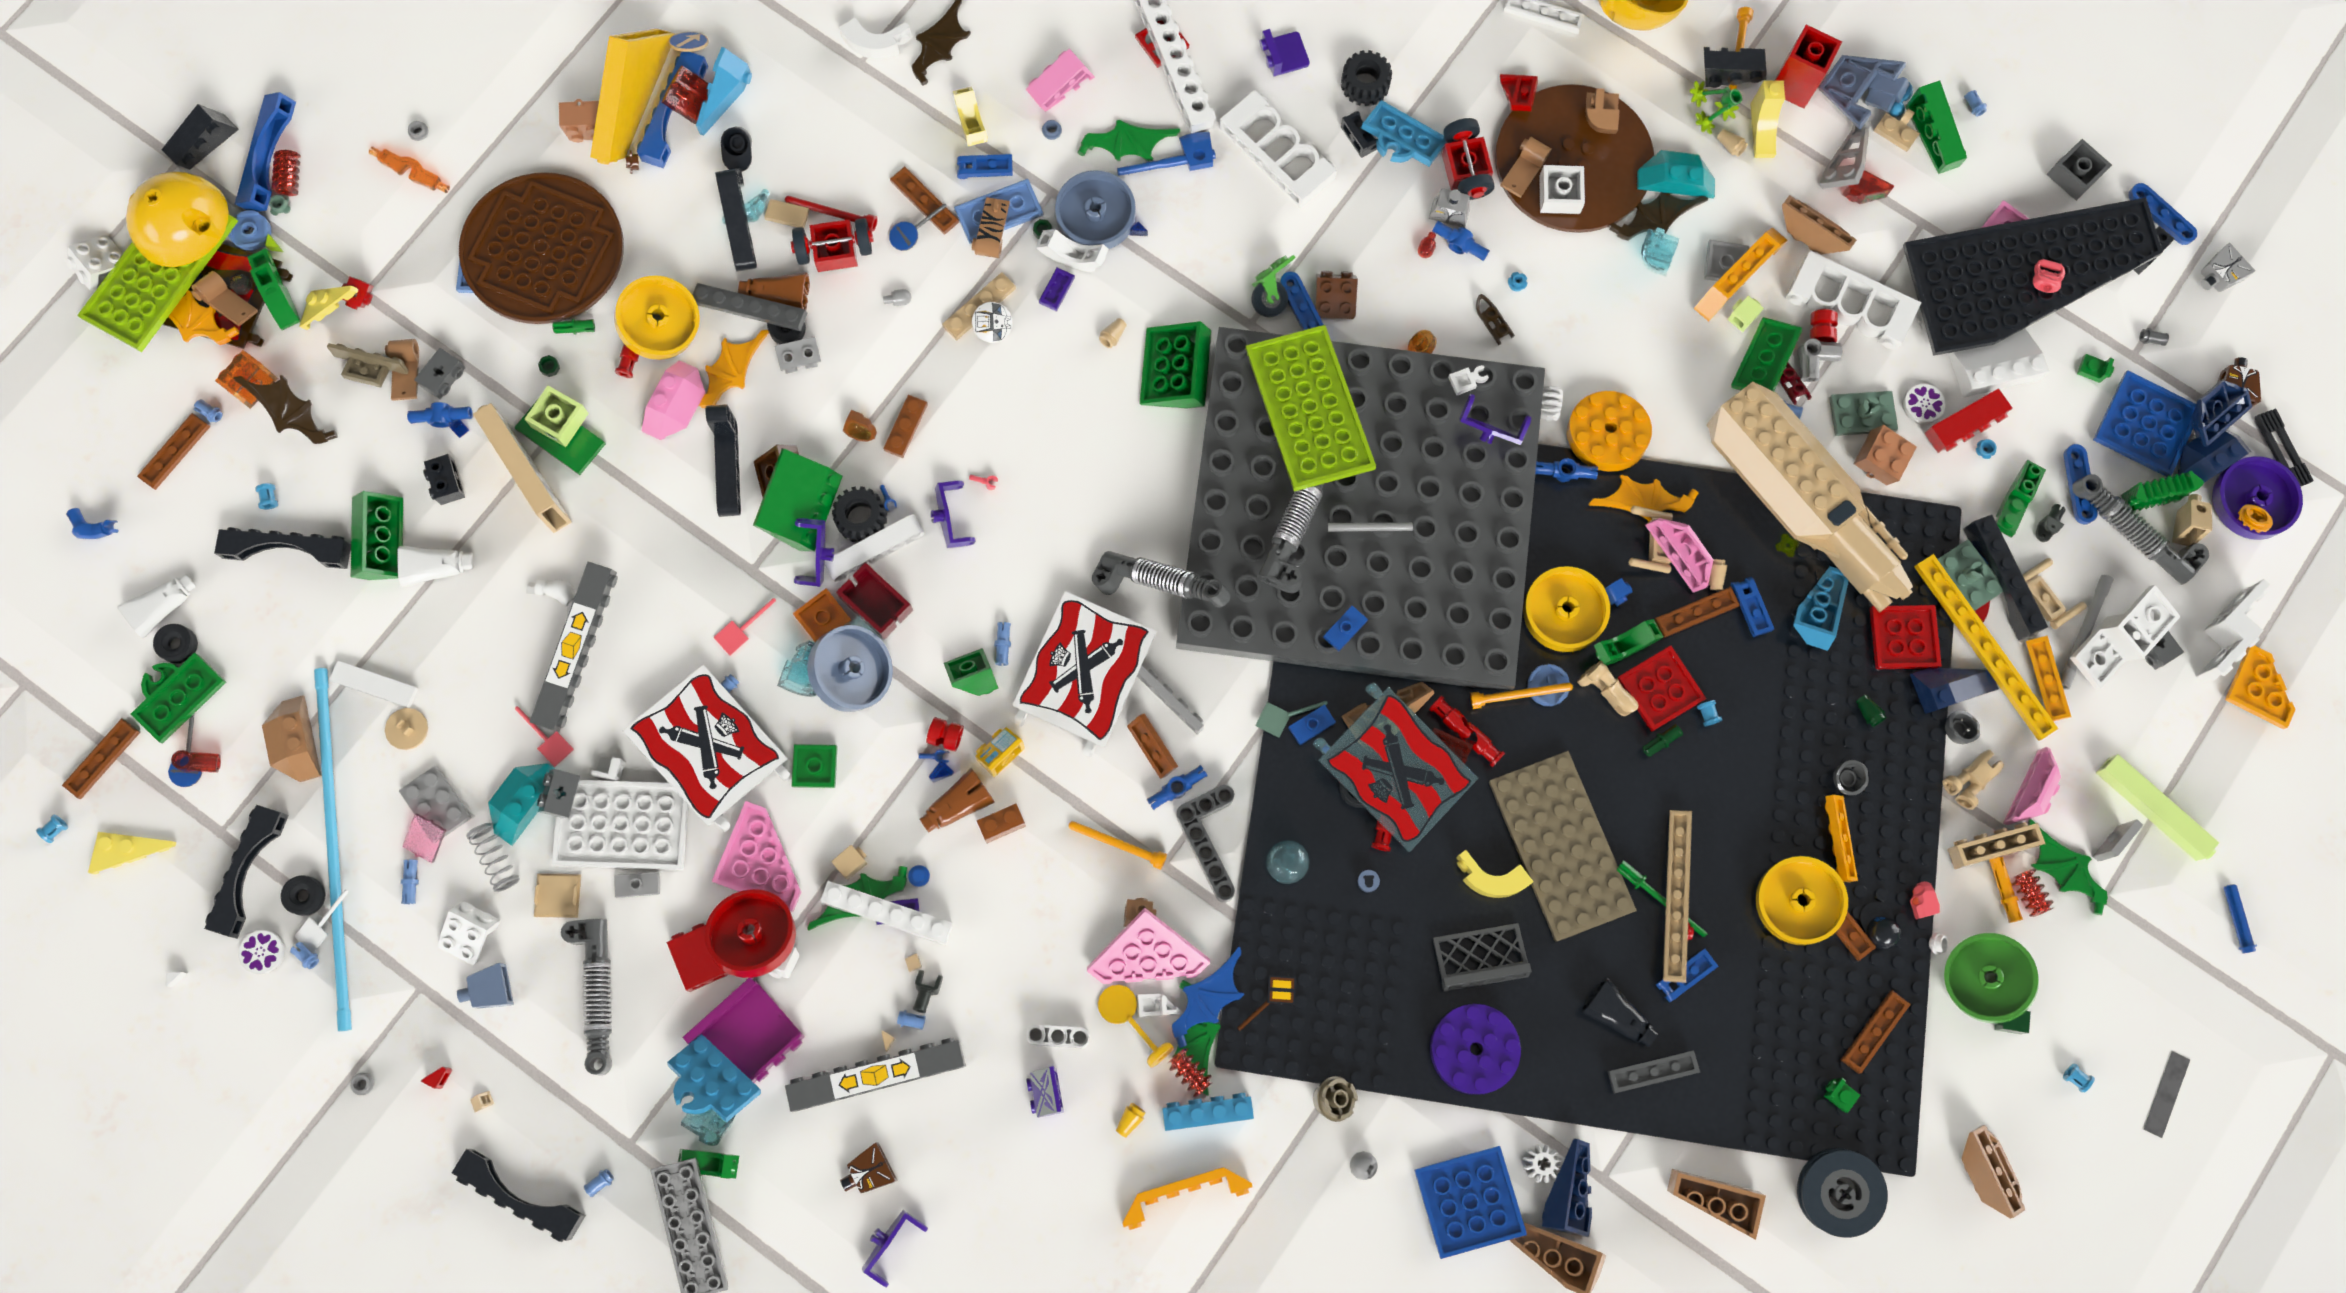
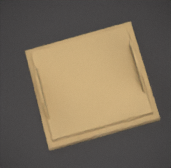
[534,874,581,918]

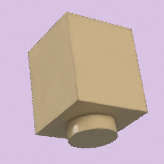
[831,845,868,880]

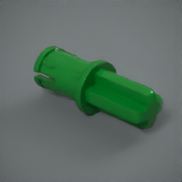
[552,319,595,335]

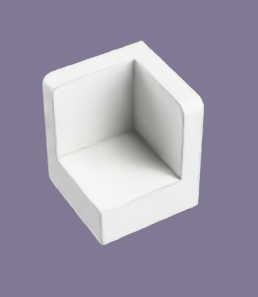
[591,757,626,781]

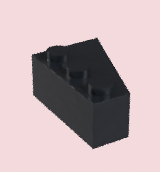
[1704,47,1767,88]
[161,104,239,170]

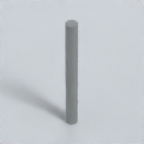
[1327,522,1413,532]

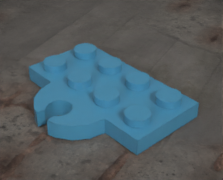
[1361,100,1447,167]
[667,1034,761,1123]

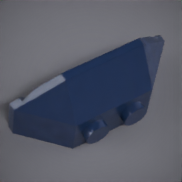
[2191,380,2252,447]
[2177,430,2252,483]

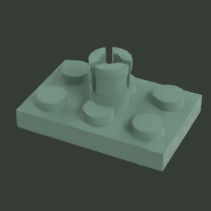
[1829,391,1898,436]
[1938,540,2003,611]

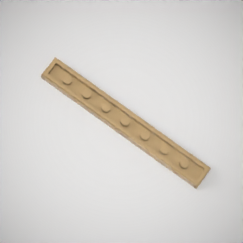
[1663,810,1692,983]

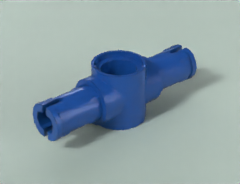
[1432,221,1490,261]
[407,402,473,428]
[1535,458,1598,482]
[1146,765,1208,811]

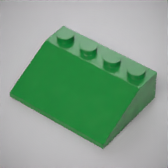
[1140,321,1212,409]
[753,449,843,552]

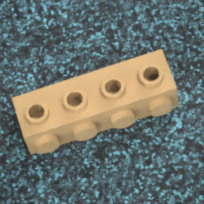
[1947,822,2045,869]

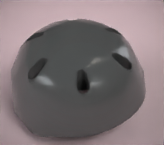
[1945,711,1980,745]
[1833,760,1869,795]

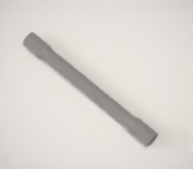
[2060,575,2114,690]

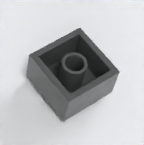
[2046,139,2112,201]

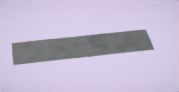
[2143,1051,2190,1138]

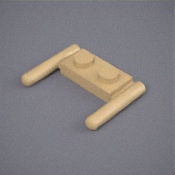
[1629,506,1673,573]
[2023,558,2087,629]

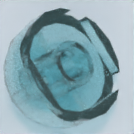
[1266,840,1310,884]

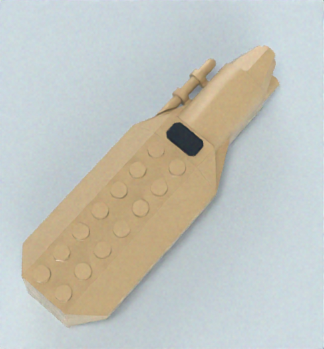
[1706,382,1913,612]

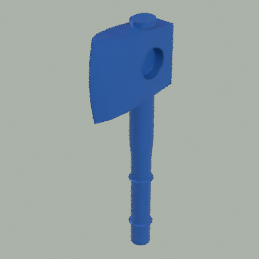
[1117,132,1216,176]

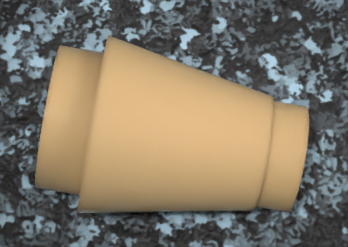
[1717,129,1748,157]
[1099,318,1127,348]
[1709,559,1727,590]

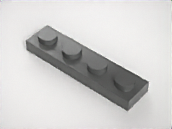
[1607,1051,1700,1093]

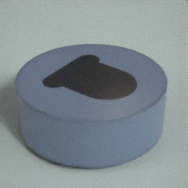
[1357,870,1380,892]

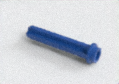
[2223,884,2257,954]

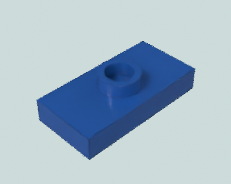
[1323,606,1368,651]
[1288,705,1336,745]

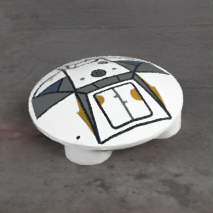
[972,302,1012,343]

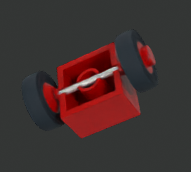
[1442,118,1495,200]
[791,218,874,272]

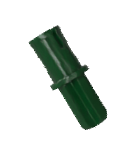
[1642,724,1683,757]

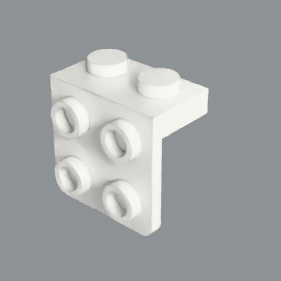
[66,235,123,291]
[438,901,500,965]

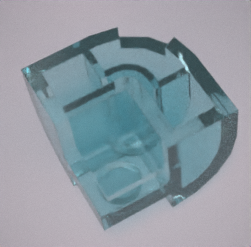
[1641,227,1680,277]
[777,640,816,697]
[681,1108,737,1146]

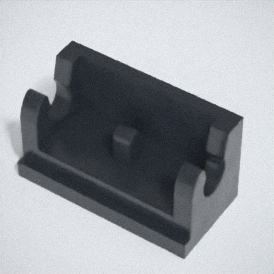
[1341,111,1377,158]

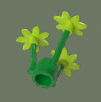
[1689,81,1743,134]

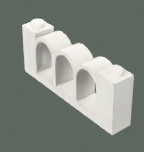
[1219,90,1337,209]
[1785,251,1922,350]

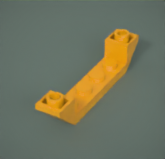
[1694,228,1788,322]
[1122,1167,1253,1230]

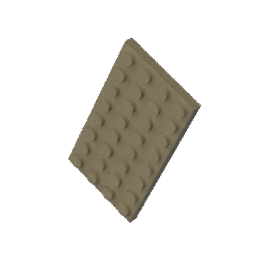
[1489,751,1637,942]

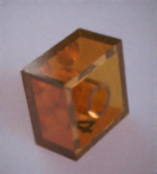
[215,350,278,409]

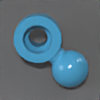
[1889,82,1913,117]

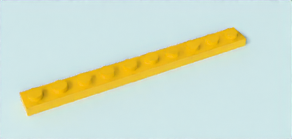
[1914,554,2059,741]

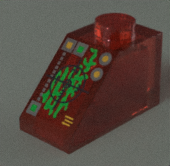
[1842,170,1894,204]

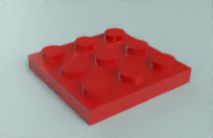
[1870,605,1942,669]
[1618,646,1706,732]

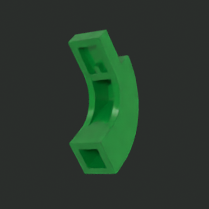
[1594,619,1663,666]
[678,1149,739,1179]

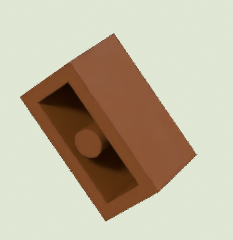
[976,803,1026,844]

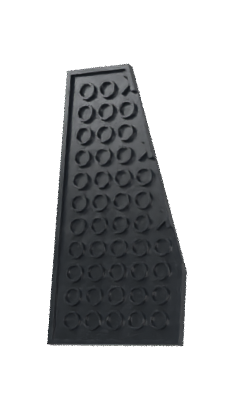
[1903,197,2163,356]

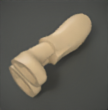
[1577,661,1639,716]
[1943,750,2004,810]

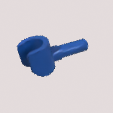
[880,485,897,512]
[919,749,950,763]

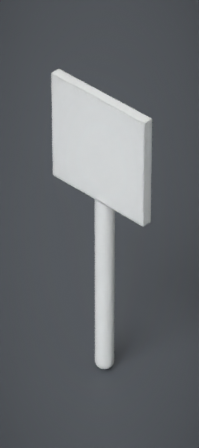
[294,889,348,953]

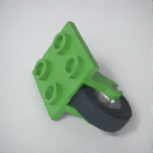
[1251,255,1296,317]

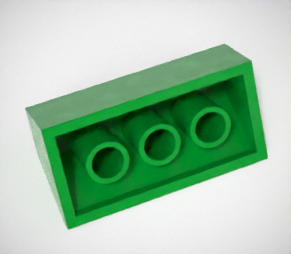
[350,491,403,580]

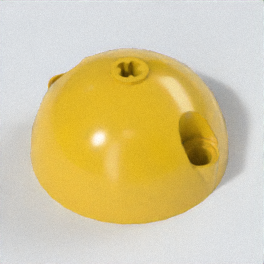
[1598,0,1688,31]
[126,171,229,267]

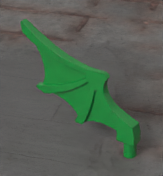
[1077,120,1181,161]
[2028,819,2108,916]
[807,866,908,931]
[1172,980,1221,1096]

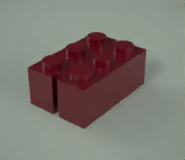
[836,562,913,640]

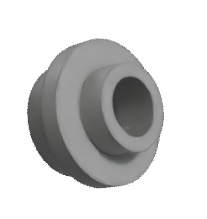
[408,121,429,141]
[350,1073,374,1095]

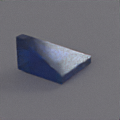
[929,761,955,783]

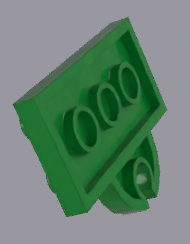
[131,653,226,744]

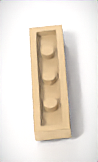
[942,272,1016,341]

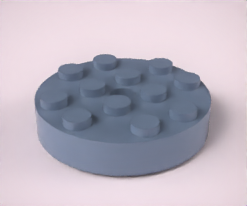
[1055,170,1136,249]
[807,625,893,712]

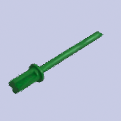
[1617,860,1708,937]

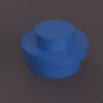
[908,865,930,887]

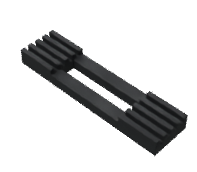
[2254,408,2314,487]

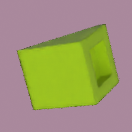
[265,234,283,252]

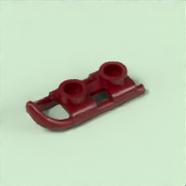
[1779,363,1812,405]

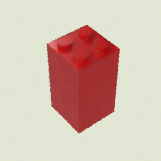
[1774,24,1843,109]

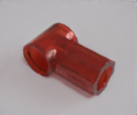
[171,750,221,773]

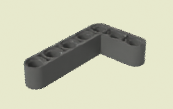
[1176,785,1235,903]

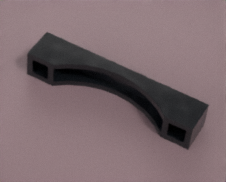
[1963,515,2048,641]
[214,527,351,569]
[204,805,289,939]
[451,1149,586,1242]

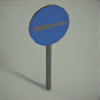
[889,204,947,251]
[168,716,203,787]

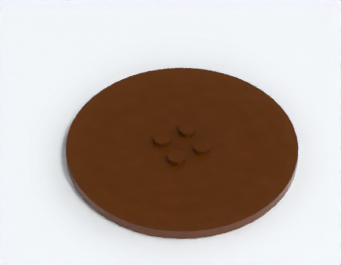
[1495,84,1654,233]
[459,172,624,324]

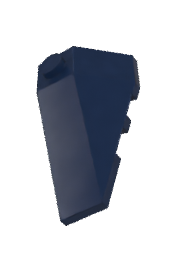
[1910,668,1999,714]
[1542,1138,1592,1238]

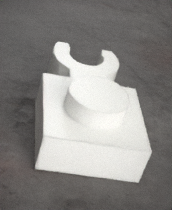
[1448,365,1489,396]

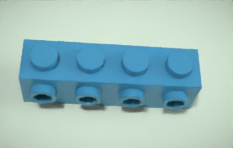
[1162,1093,1254,1131]

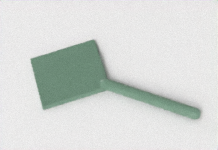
[1255,701,1327,738]

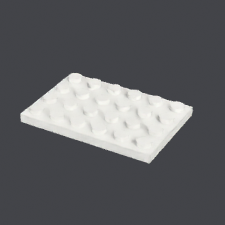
[551,780,689,870]

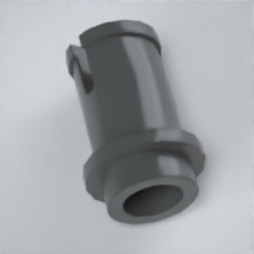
[2139,328,2169,346]

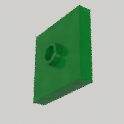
[792,744,838,788]

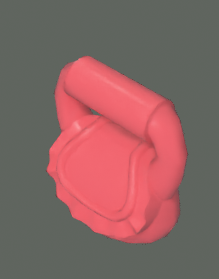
[2032,259,2065,293]

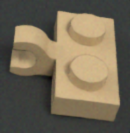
[1873,109,1920,152]

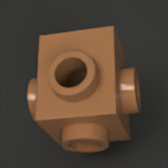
[1123,898,1156,927]

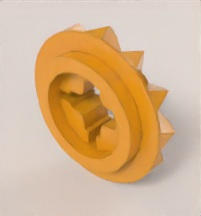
[2238,504,2273,533]

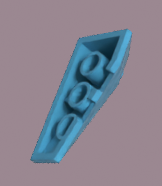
[696,47,752,136]
[1793,566,1849,651]

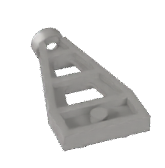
[1819,119,1871,189]

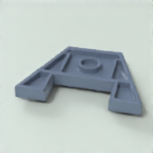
[1820,55,1906,130]

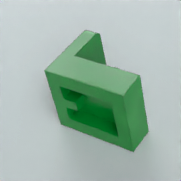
[2077,354,2114,383]
[1824,1078,1860,1113]

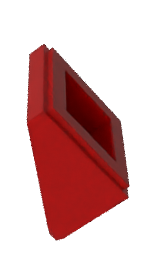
[421,1067,452,1089]

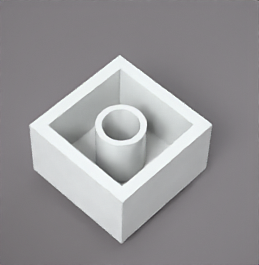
[1540,165,1585,214]

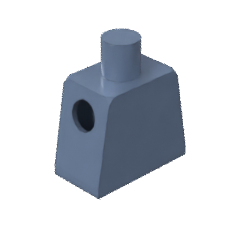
[457,963,514,1009]

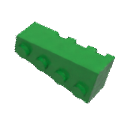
[1905,80,1967,174]

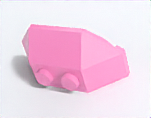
[642,360,705,440]
[1645,518,1713,592]
[2003,747,2061,825]

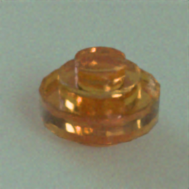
[1408,330,1437,354]

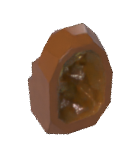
[843,410,877,442]

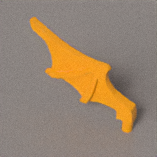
[168,290,239,345]
[698,330,769,408]
[1589,475,1699,522]

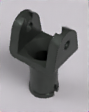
[2036,504,2066,542]
[913,970,943,1013]

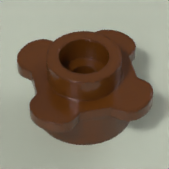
[626,150,639,174]

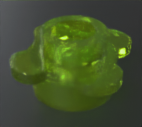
[1776,534,1800,557]

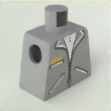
[1428,189,1470,228]
[2201,242,2256,292]

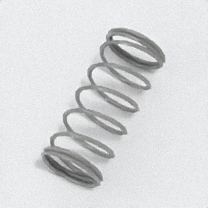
[466,823,520,892]

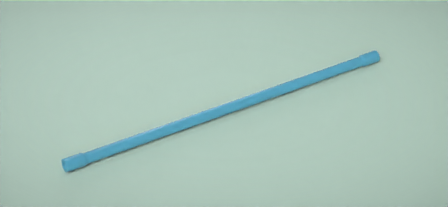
[314,668,352,1032]

